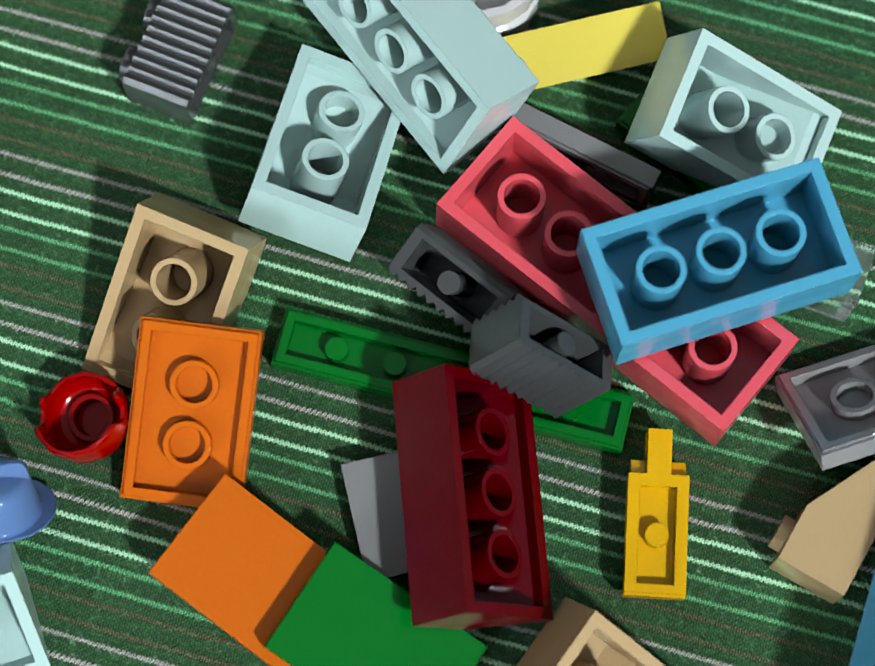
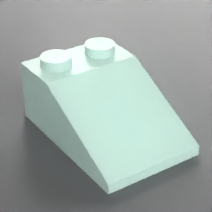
[624,28,842,188]
[238,44,401,262]

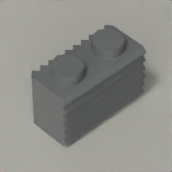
[119,0,238,124]
[388,222,530,333]
[468,293,612,419]

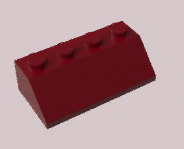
[392,364,554,630]

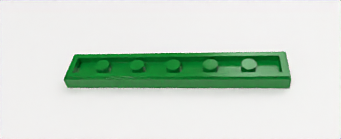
[271,307,635,456]

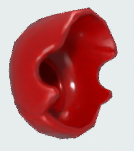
[34,370,130,464]

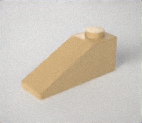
[767,460,875,604]

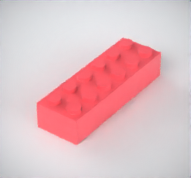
[436,116,799,447]

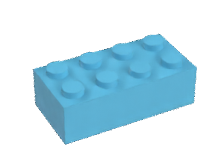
[576,157,863,365]

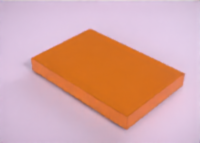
[120,315,265,507]
[148,474,327,666]

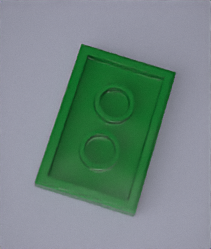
[263,542,488,666]

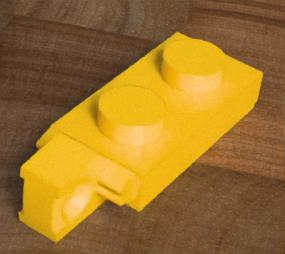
[622,428,690,601]

